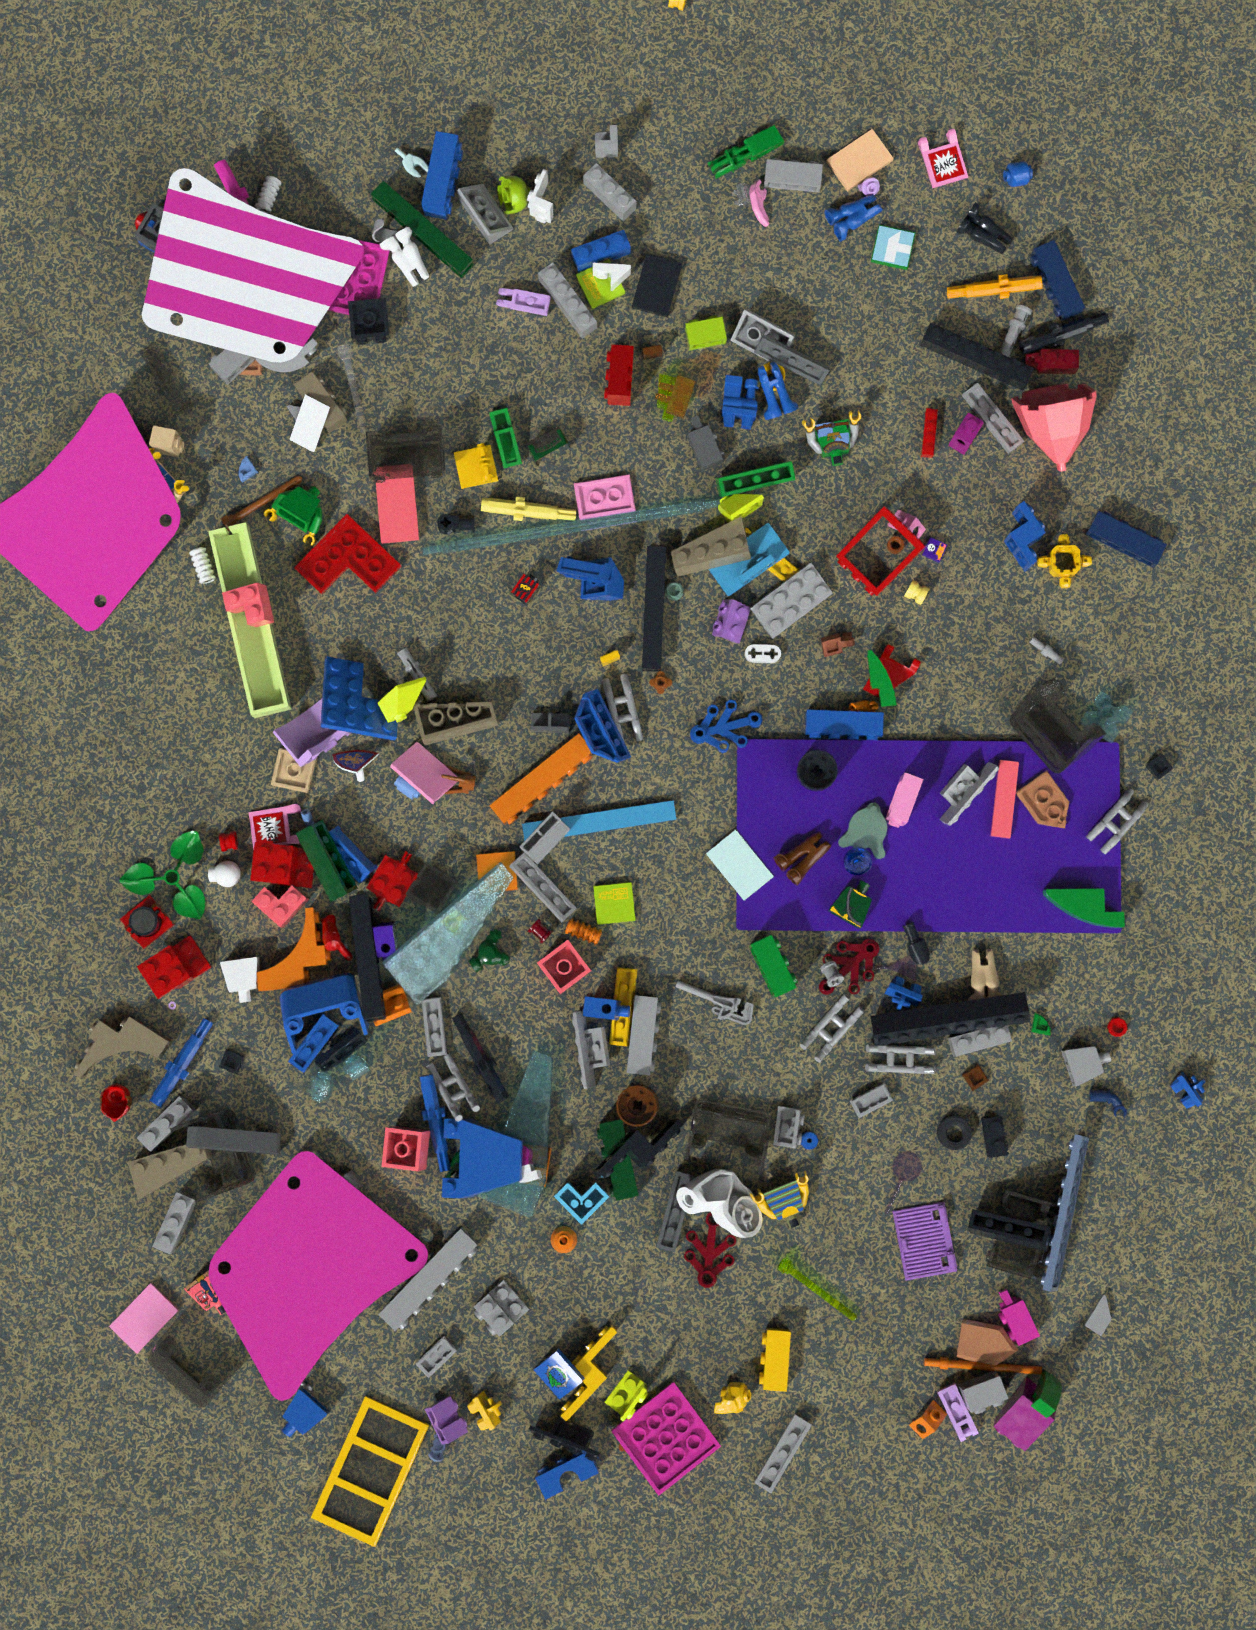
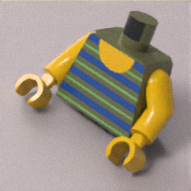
[750,1171,809,1229]

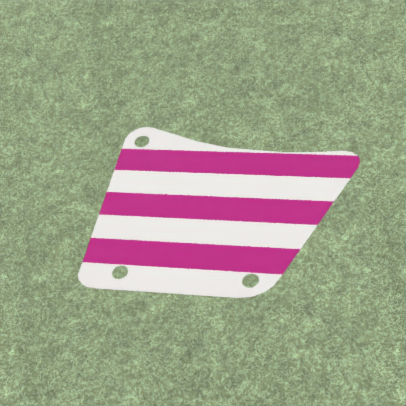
[142,168,364,362]

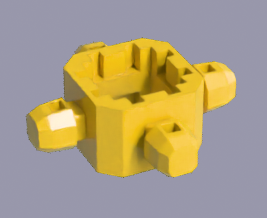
[1037,534,1092,588]

